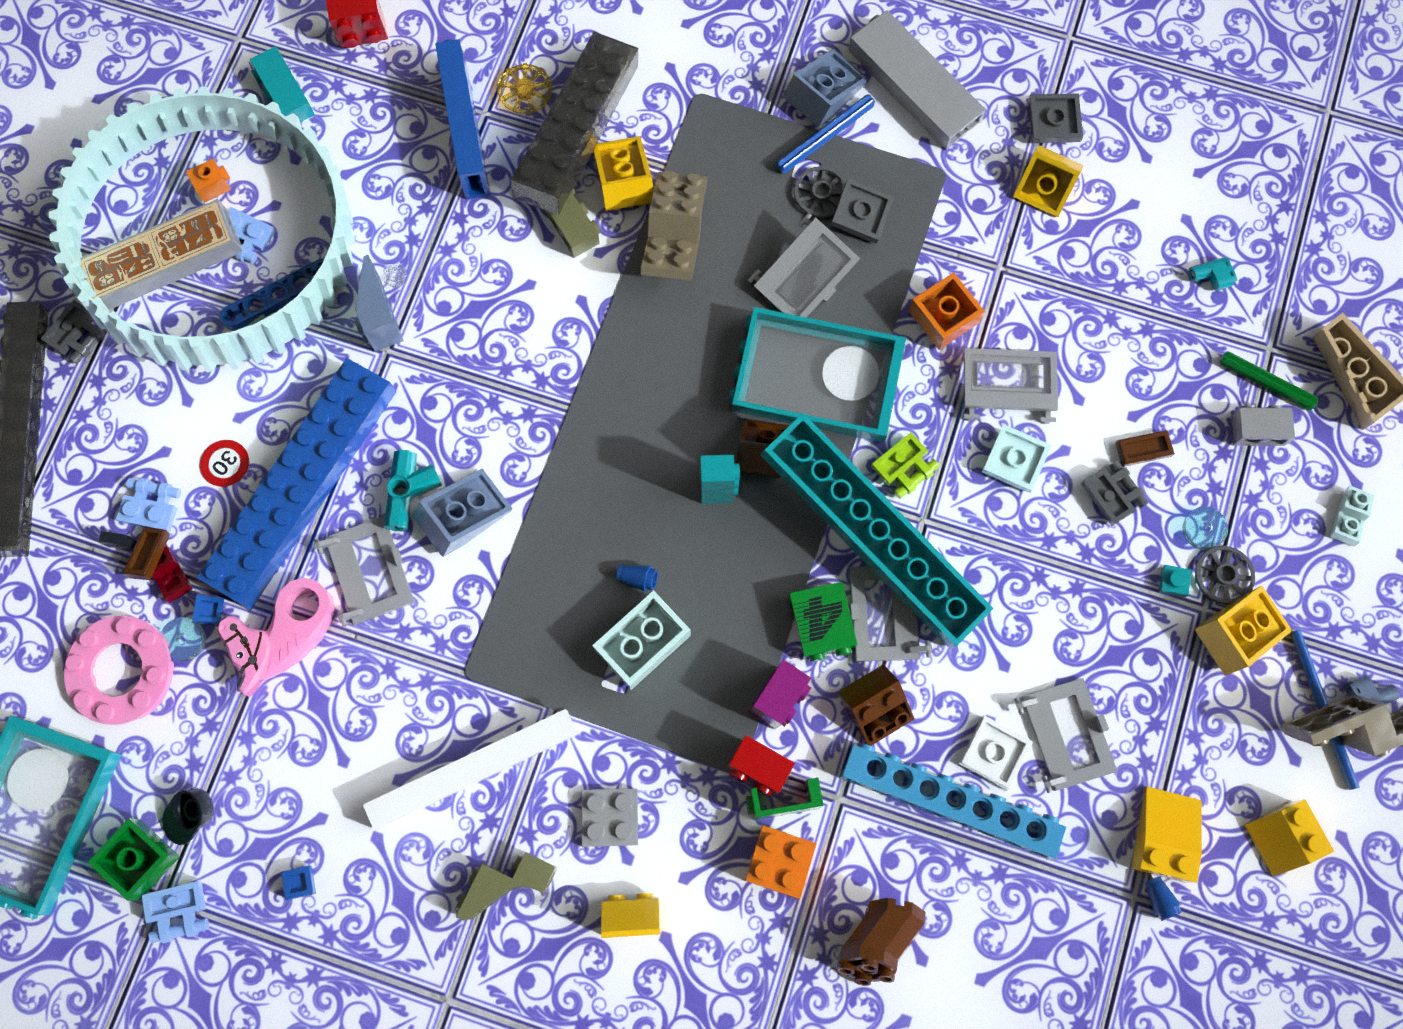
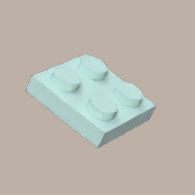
[982,424,1052,493]

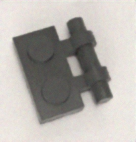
[40,299,106,365]
[1081,460,1149,526]

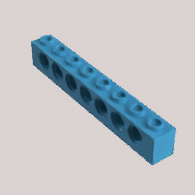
[840,743,1066,860]

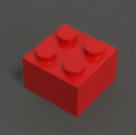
[326,0,388,49]
[726,735,795,797]

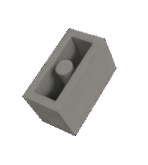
[1231,405,1295,446]

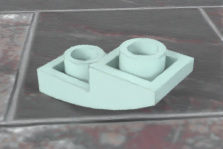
[1330,485,1375,547]

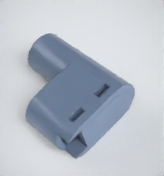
[1344,675,1400,704]

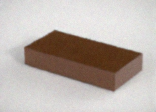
[1115,430,1175,467]
[122,528,170,581]

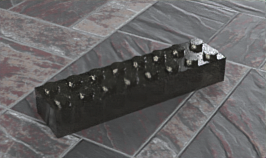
[511,31,639,215]

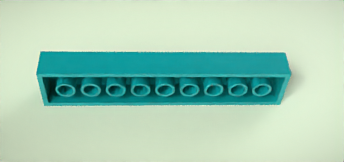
[760,413,994,647]

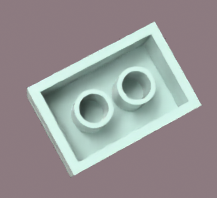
[592,590,691,690]

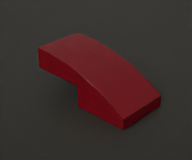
[152,544,193,604]

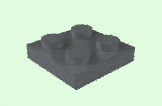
[1028,93,1083,143]
[830,178,894,244]

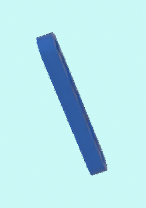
[219,258,324,331]

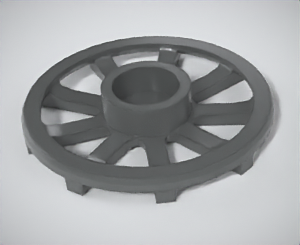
[794,166,846,219]
[1195,546,1255,605]

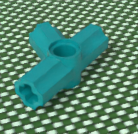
[384,449,442,532]

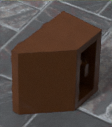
[838,664,915,746]

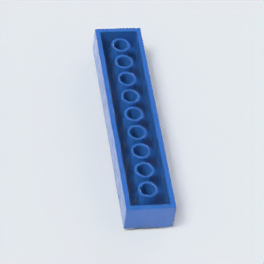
[197,357,397,610]

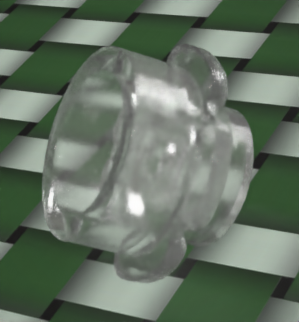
[381,263,407,288]

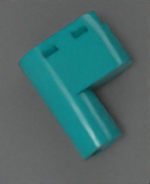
[1188,256,1238,291]

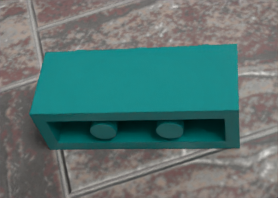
[250,46,315,122]
[701,455,740,504]

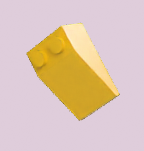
[592,136,654,211]
[1194,585,1292,676]
[1131,786,1202,883]

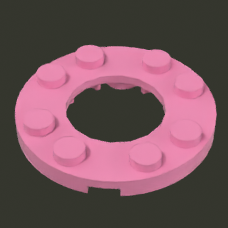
[64,616,174,725]

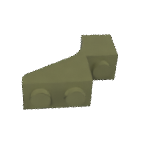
[455,852,558,920]

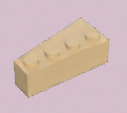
[1313,312,1403,430]

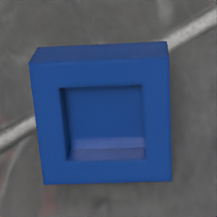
[192,594,224,626]
[281,866,316,900]

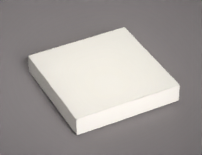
[958,715,1033,791]

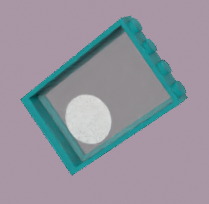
[728,307,906,443]
[0,715,122,919]

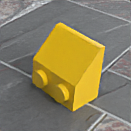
[1013,145,1084,217]
[1244,799,1335,876]
[601,893,662,938]

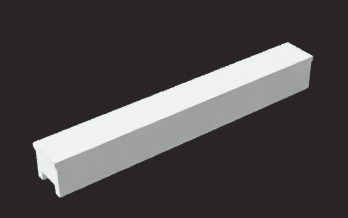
[363,709,579,831]

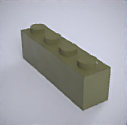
[522,155,601,258]

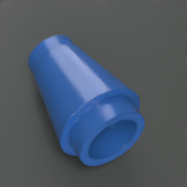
[617,565,658,592]
[1145,876,1182,921]

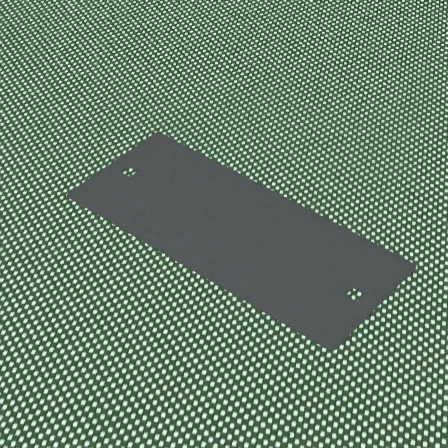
[465,93,946,773]

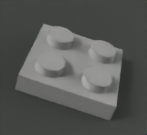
[582,788,639,847]

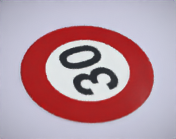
[200,440,249,487]

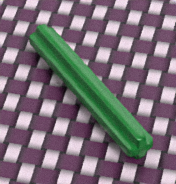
[1220,351,1318,410]

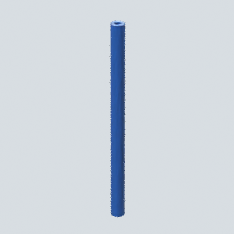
[1290,629,1360,790]

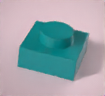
[1159,565,1192,597]

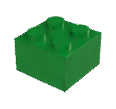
[87,818,180,901]

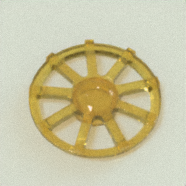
[497,63,552,114]

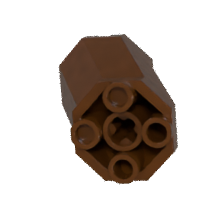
[836,898,926,986]

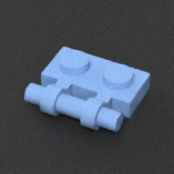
[228,207,276,263]
[116,478,181,533]
[142,881,209,944]

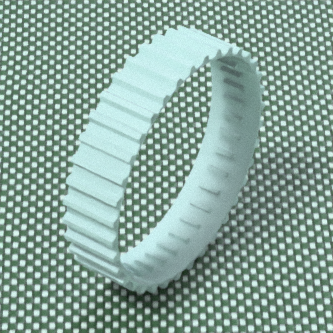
[49,87,355,372]

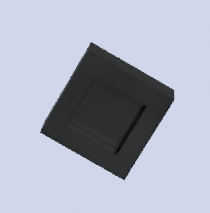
[99,531,137,551]

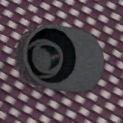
[162,787,214,845]

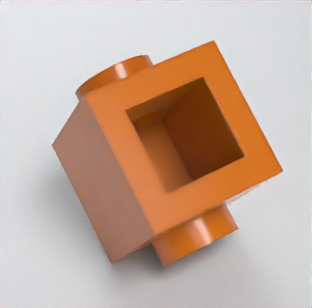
[186,158,231,203]

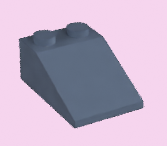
[782,49,869,127]
[355,255,404,352]
[412,468,513,557]

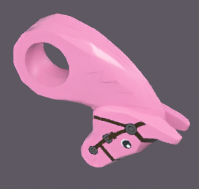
[217,578,336,697]

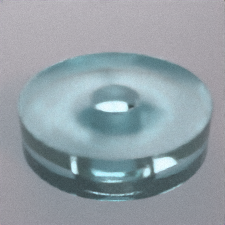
[1182,507,1228,550]
[161,617,206,662]

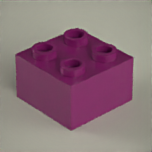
[748,659,812,730]

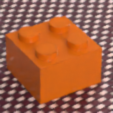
[909,272,985,350]
[745,825,817,899]

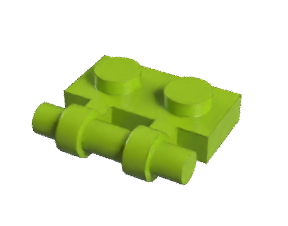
[871,432,940,499]

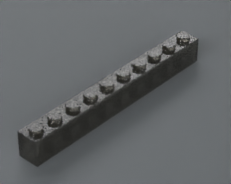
[0,301,49,558]

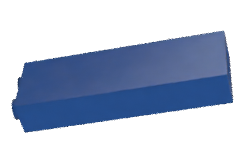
[435,39,491,199]

